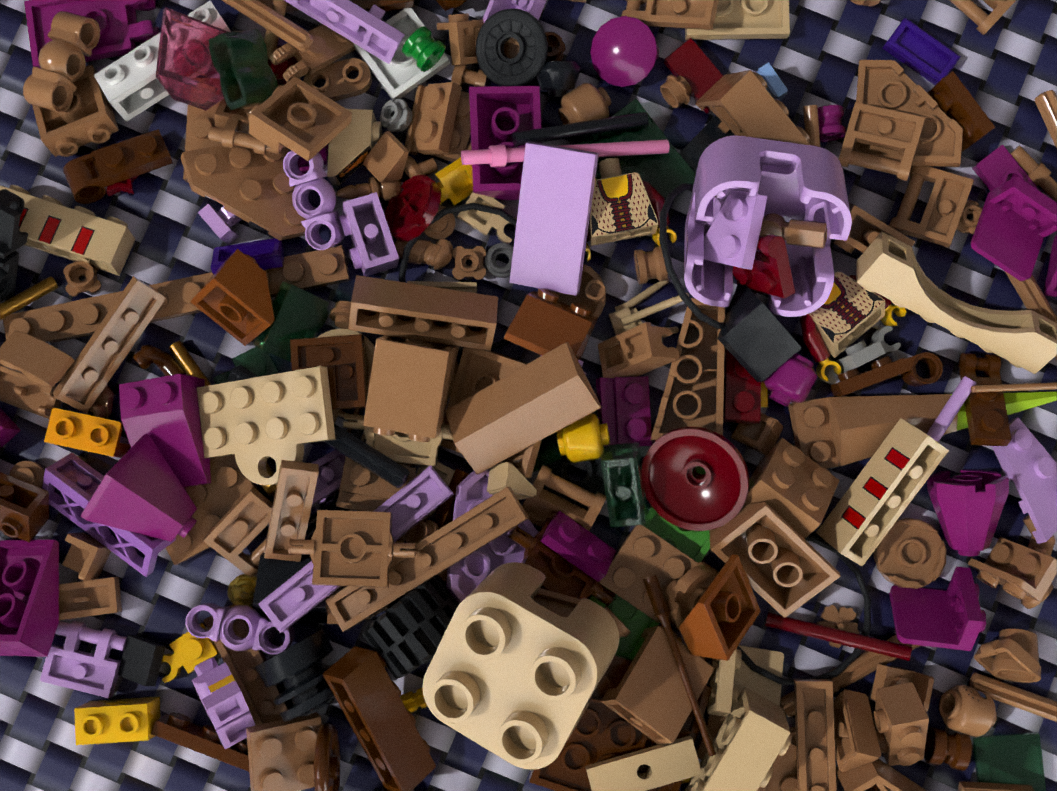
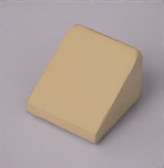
[487,462,537,500]

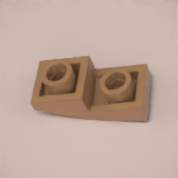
[0,330,75,388]

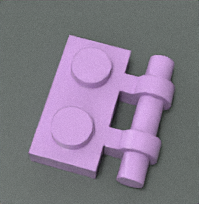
[40,620,127,698]

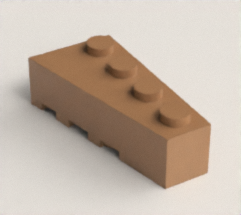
[650,298,725,441]

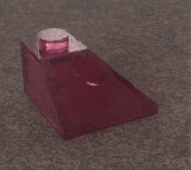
[155,7,232,111]

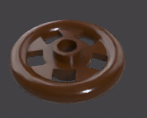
[314,723,340,791]

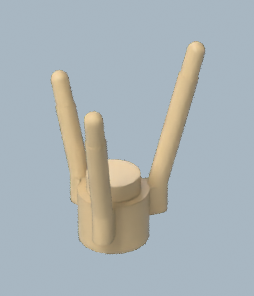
[608,279,689,335]

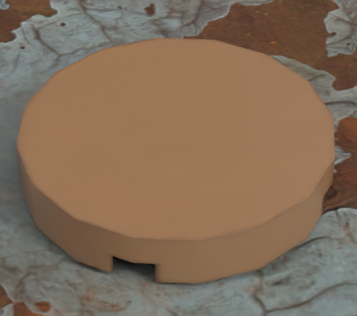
[874,518,947,589]

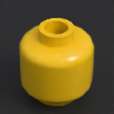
[557,413,610,463]

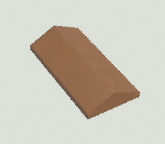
[445,342,602,475]

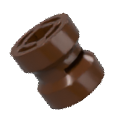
[924,727,972,771]

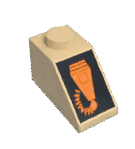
[327,109,382,185]

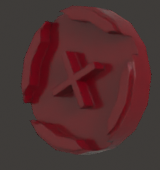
[385,175,442,242]

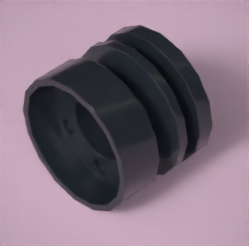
[255,629,336,722]

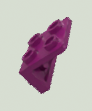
[971,176,1057,281]
[889,566,986,651]

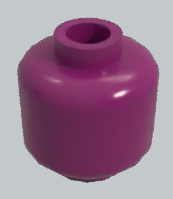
[764,353,817,407]

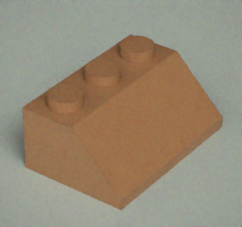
[709,502,841,618]

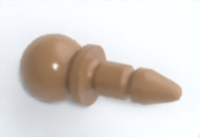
[336,177,402,201]

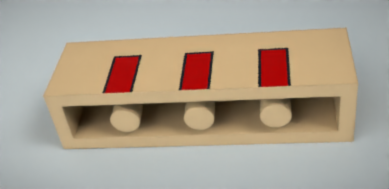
[0,185,136,276]
[816,418,949,567]

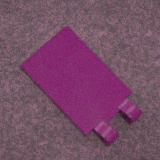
[24,0,160,68]

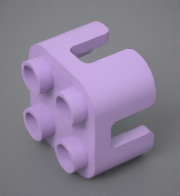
[684,135,852,317]

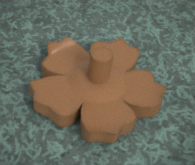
[816,604,860,648]

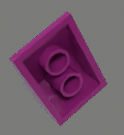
[119,374,211,487]
[0,540,59,657]

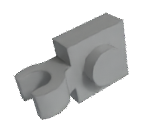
[836,326,901,373]

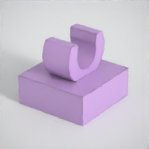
[198,204,242,245]

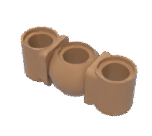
[23,11,100,113]

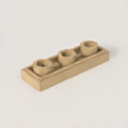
[585,736,702,791]

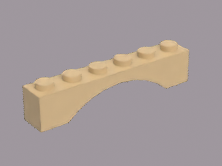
[856,232,1057,374]

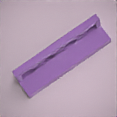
[42,453,176,577]

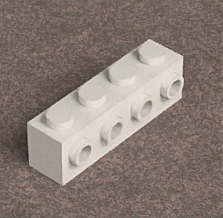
[94,1,242,122]

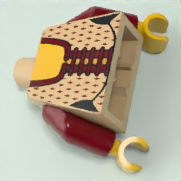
[585,158,677,262]
[800,272,906,381]

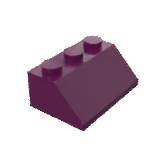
[469,86,541,200]

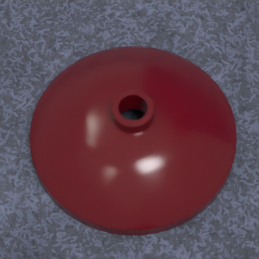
[641,427,749,531]

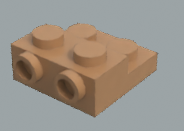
[32,64,119,157]
[248,76,353,161]

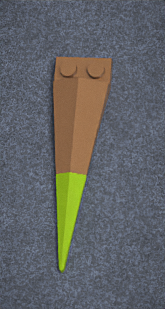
[788,392,1057,469]

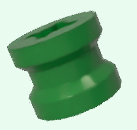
[402,26,446,72]

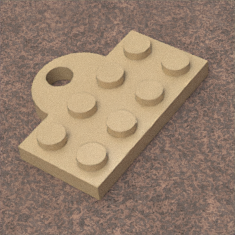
[197,366,335,485]

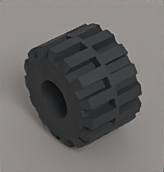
[362,576,459,679]

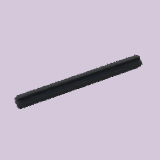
[228,365,410,488]

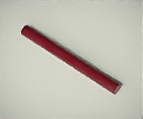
[765,612,912,661]

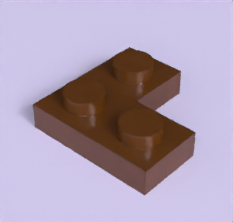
[290,334,368,410]

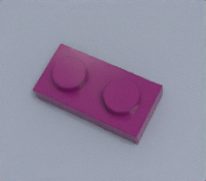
[540,510,616,582]

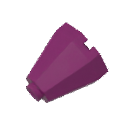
[927,469,1009,556]

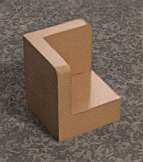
[62,532,111,581]

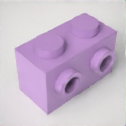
[338,192,399,276]

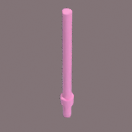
[461,139,670,167]

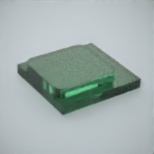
[972,732,1046,791]

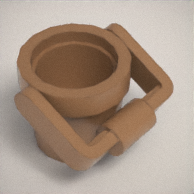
[974,629,1041,683]

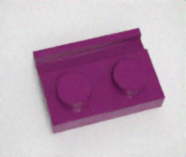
[596,376,652,448]

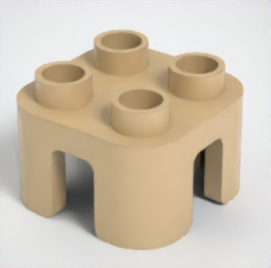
[422,562,619,769]

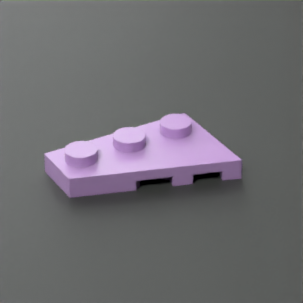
[992,417,1057,544]

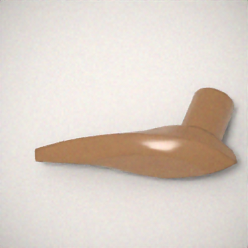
[404,155,438,178]

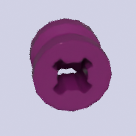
[818,105,846,142]

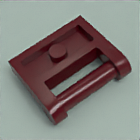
[733,234,795,299]

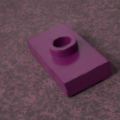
[972,145,1040,192]

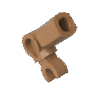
[760,213,827,253]

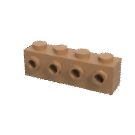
[348,275,498,351]

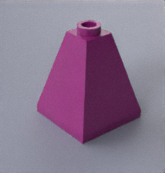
[81,433,197,542]

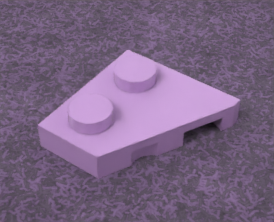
[704,190,768,270]

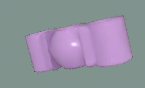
[283,150,344,250]
[185,603,295,655]

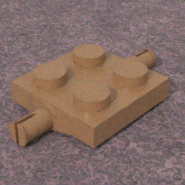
[288,510,416,588]

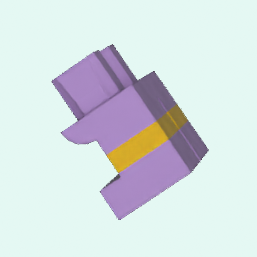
[192,657,255,749]

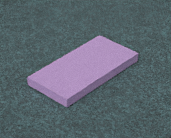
[509,141,599,296]

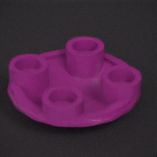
[590,16,659,87]

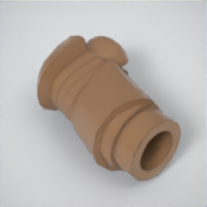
[395,239,453,270]

